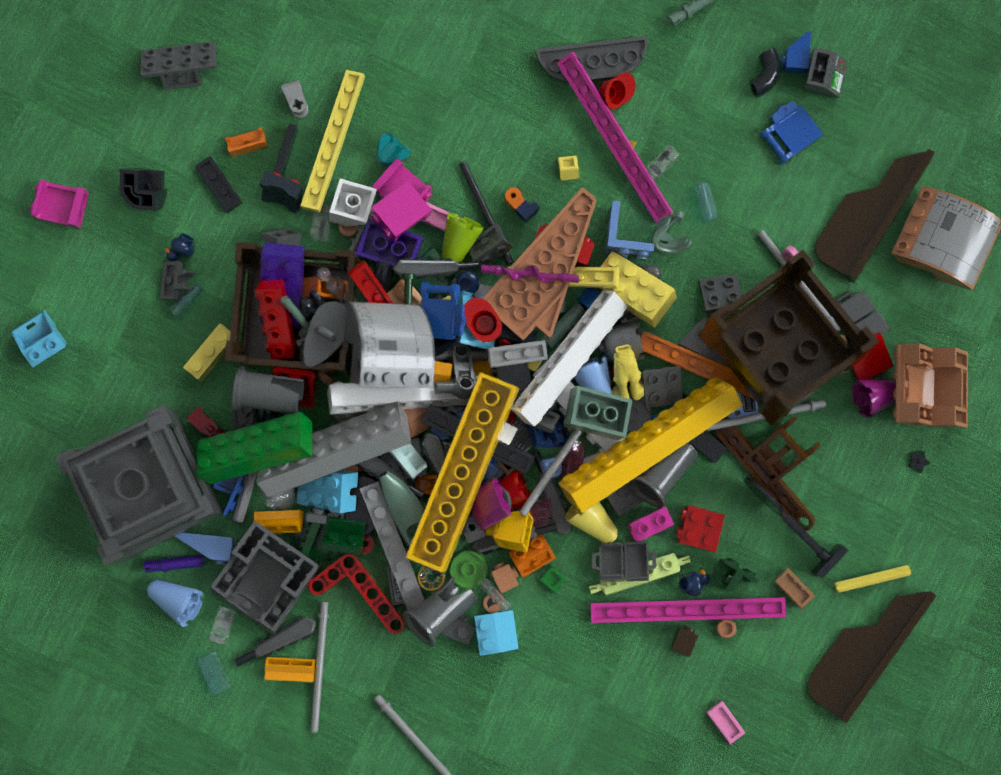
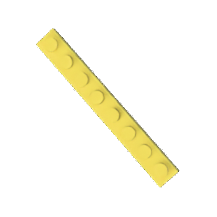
[300,70,365,213]

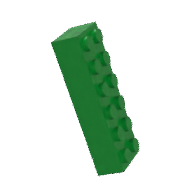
[196,411,312,484]

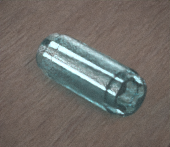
[695,182,717,222]

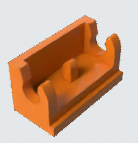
[225,127,268,157]

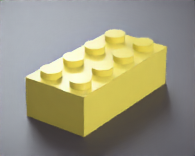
[594,251,677,328]

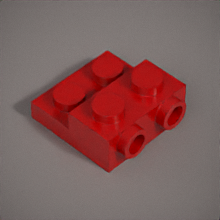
[676,505,725,552]

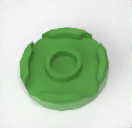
[450,550,488,589]

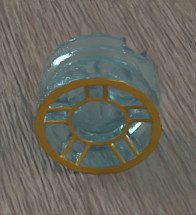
[418,566,445,591]

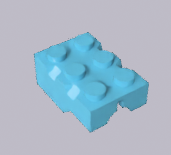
[297,469,358,513]

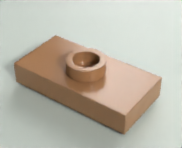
[774,568,815,609]

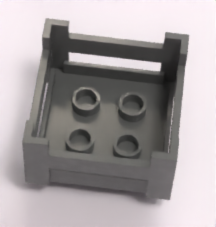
[55,405,224,565]

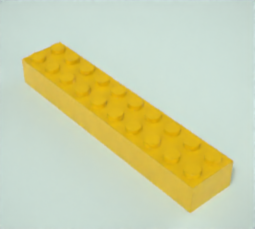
[406,372,519,573]
[558,377,743,513]

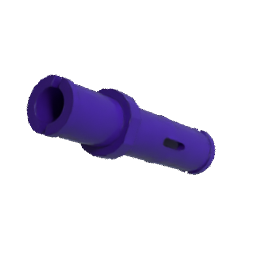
[144,554,204,573]

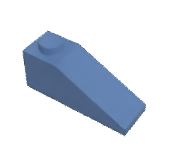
[175,533,236,565]

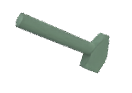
[281,296,312,339]

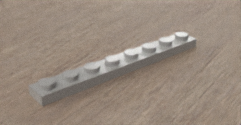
[359,481,425,611]

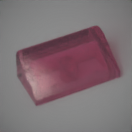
[559,441,585,479]
[511,499,551,519]

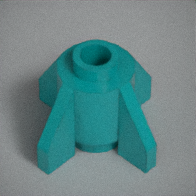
[376,132,412,166]

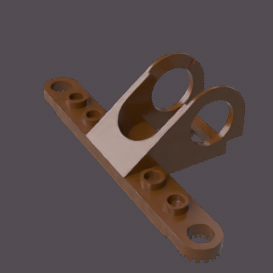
[714,415,820,532]

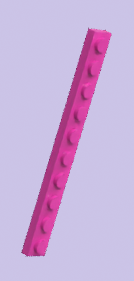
[557,52,674,224]
[590,597,786,623]

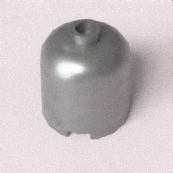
[599,322,645,363]

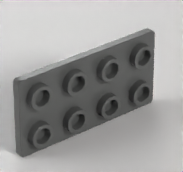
[141,41,217,90]

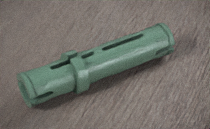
[667,0,715,27]

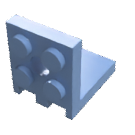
[605,201,654,261]

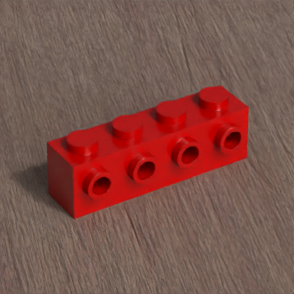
[255,279,297,359]

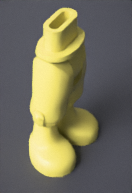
[611,345,645,400]

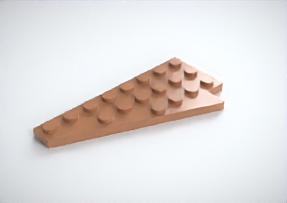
[483,187,597,341]

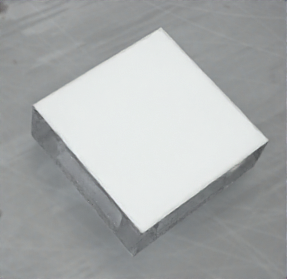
[498,423,517,447]

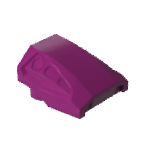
[471,479,512,530]

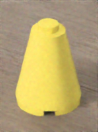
[565,502,618,543]

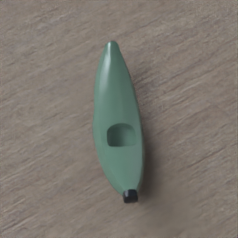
[379,471,444,577]

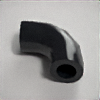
[749,48,781,97]
[373,261,394,293]

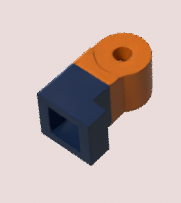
[505,187,540,223]

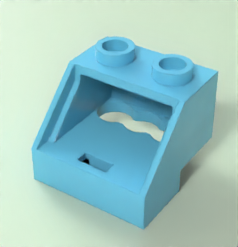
[12,310,67,368]

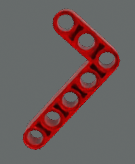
[309,554,405,634]

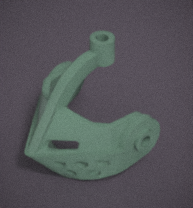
[651,211,692,254]

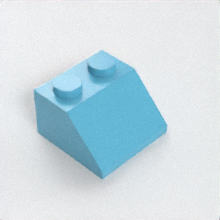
[474,610,519,656]

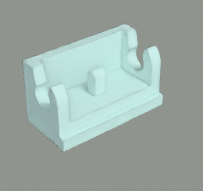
[389,444,427,478]

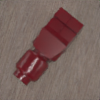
[186,405,226,437]

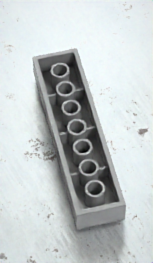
[257,401,411,497]

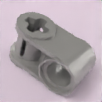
[281,79,309,118]

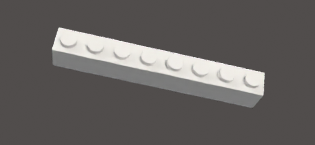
[511,289,628,427]
[327,375,479,414]

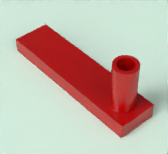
[348,260,394,304]

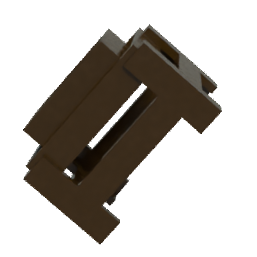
[225,242,361,377]
[699,249,879,427]

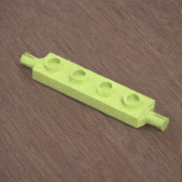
[589,553,691,596]

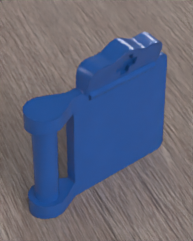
[759,102,823,164]
[420,282,466,340]

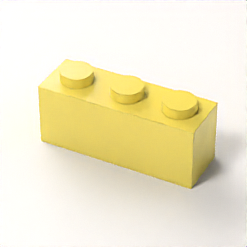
[183,323,230,382]

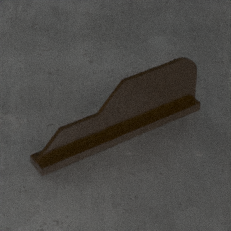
[816,149,935,283]
[808,591,937,723]

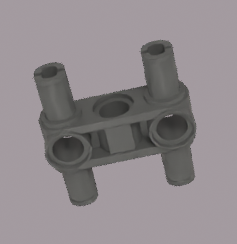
[435,343,488,400]

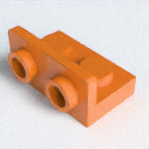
[509,535,556,578]

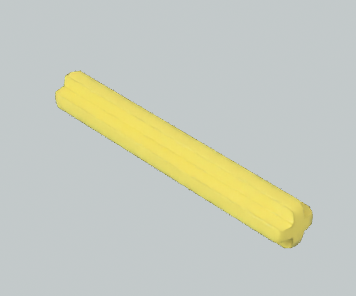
[835,565,911,593]

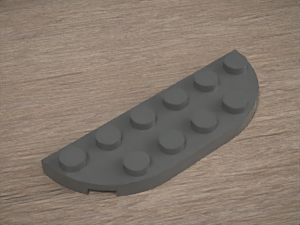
[536,36,648,83]

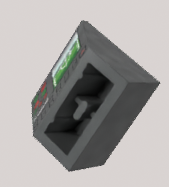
[802,48,848,98]

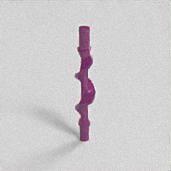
[481,265,579,283]

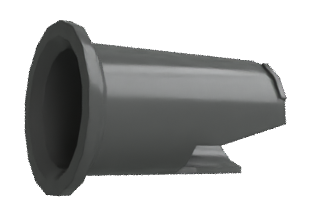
[232,366,304,414]
[628,443,697,508]
[403,576,477,647]

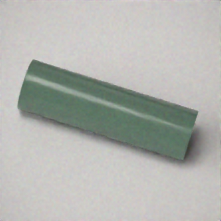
[541,303,586,349]

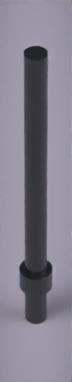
[459,161,514,266]

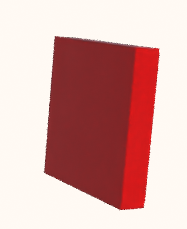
[852,332,893,381]

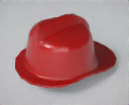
[599,72,636,110]
[464,298,502,342]

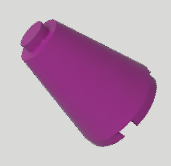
[852,379,896,418]

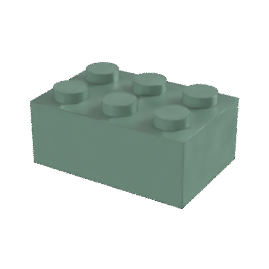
[563,386,633,440]

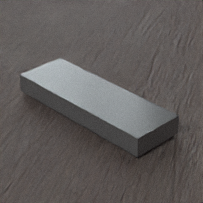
[487,340,548,368]

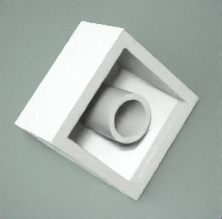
[329,179,377,227]

